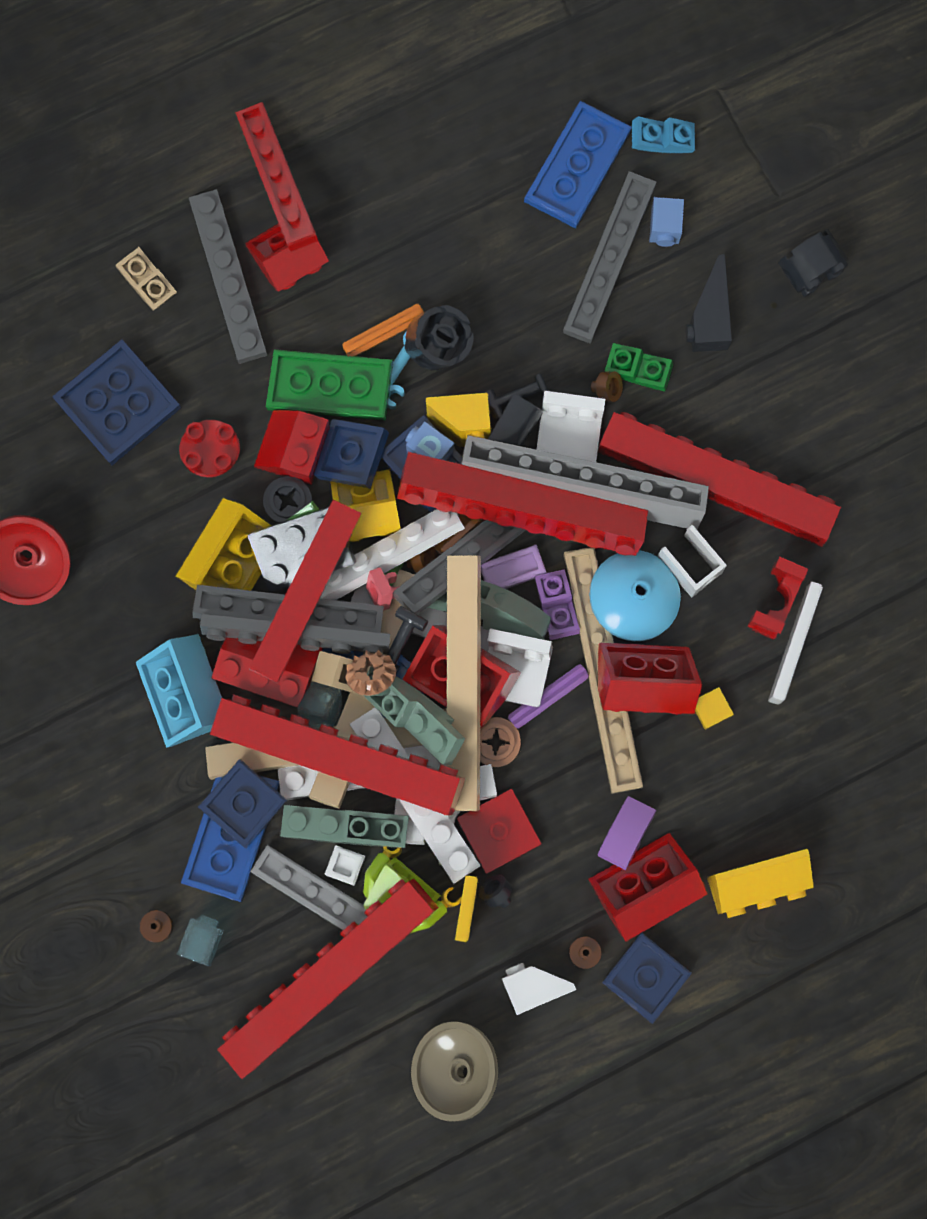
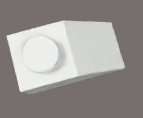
[502,963,576,1015]

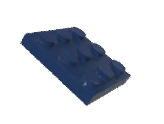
[52,339,181,466]

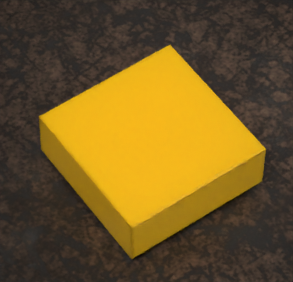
[695,687,734,730]

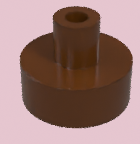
[591,371,623,402]
[406,546,438,573]
[140,910,173,943]
[569,937,601,969]

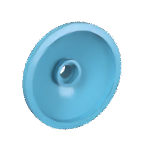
[589,551,681,641]

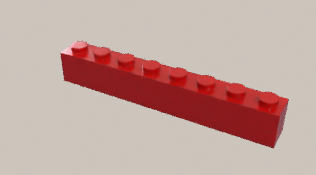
[598,412,841,547]
[397,452,648,556]
[210,694,465,816]
[217,878,439,1079]

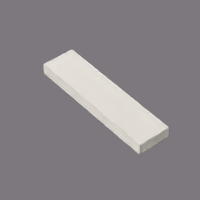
[768,582,823,705]

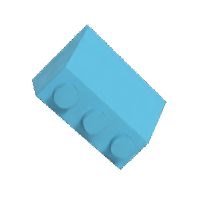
[136,634,222,748]

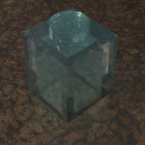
[298,682,342,729]
[177,915,224,966]

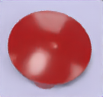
[179,420,240,477]

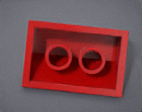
[402,625,521,728]
[212,637,324,708]
[598,643,702,715]
[588,833,707,942]

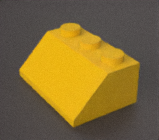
[176,498,271,591]
[707,849,814,918]

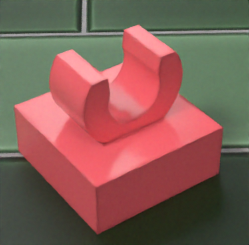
[366,567,400,611]

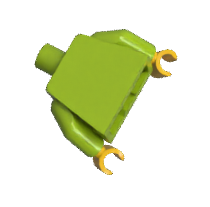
[363,847,462,933]

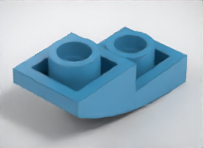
[632,116,695,153]

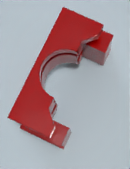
[747,557,808,640]

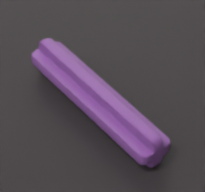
[508,664,589,729]

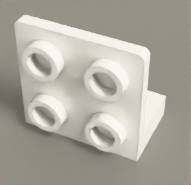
[536,391,605,462]
[487,629,553,707]

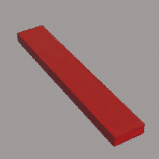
[235,102,318,252]
[249,500,362,683]

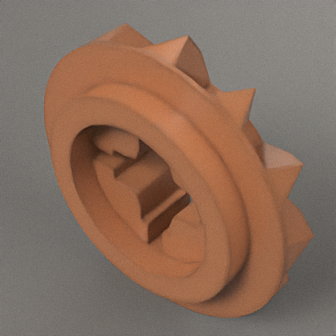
[345,650,396,696]
[480,717,521,768]

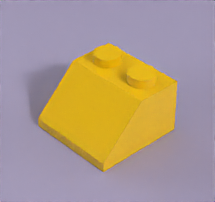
[426,393,490,447]
[330,469,401,542]

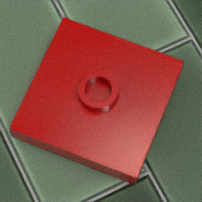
[457,789,541,874]

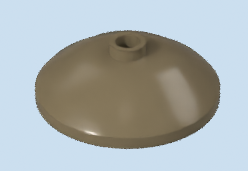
[411,1022,498,1121]

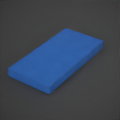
[524,101,632,228]
[181,776,280,902]

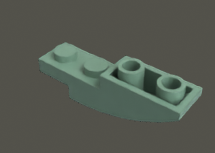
[427,580,551,640]
[363,667,465,765]
[280,805,409,848]

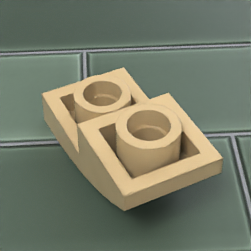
[116,247,177,311]

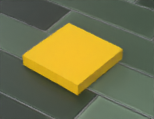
[455,875,478,942]

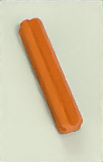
[342,304,424,357]

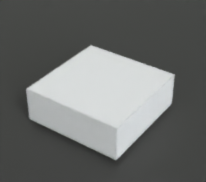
[325,845,366,886]

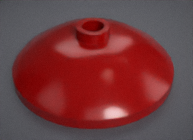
[0,515,71,605]

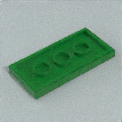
[266,350,393,421]

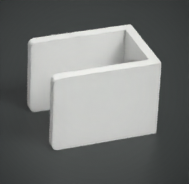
[658,525,727,598]

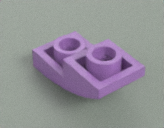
[535,569,580,640]
[598,796,656,870]

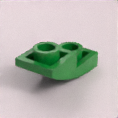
[605,343,674,391]

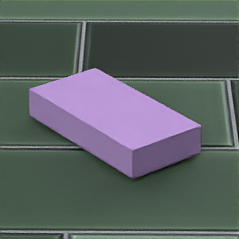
[481,545,547,589]

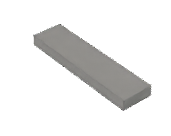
[250,845,367,930]

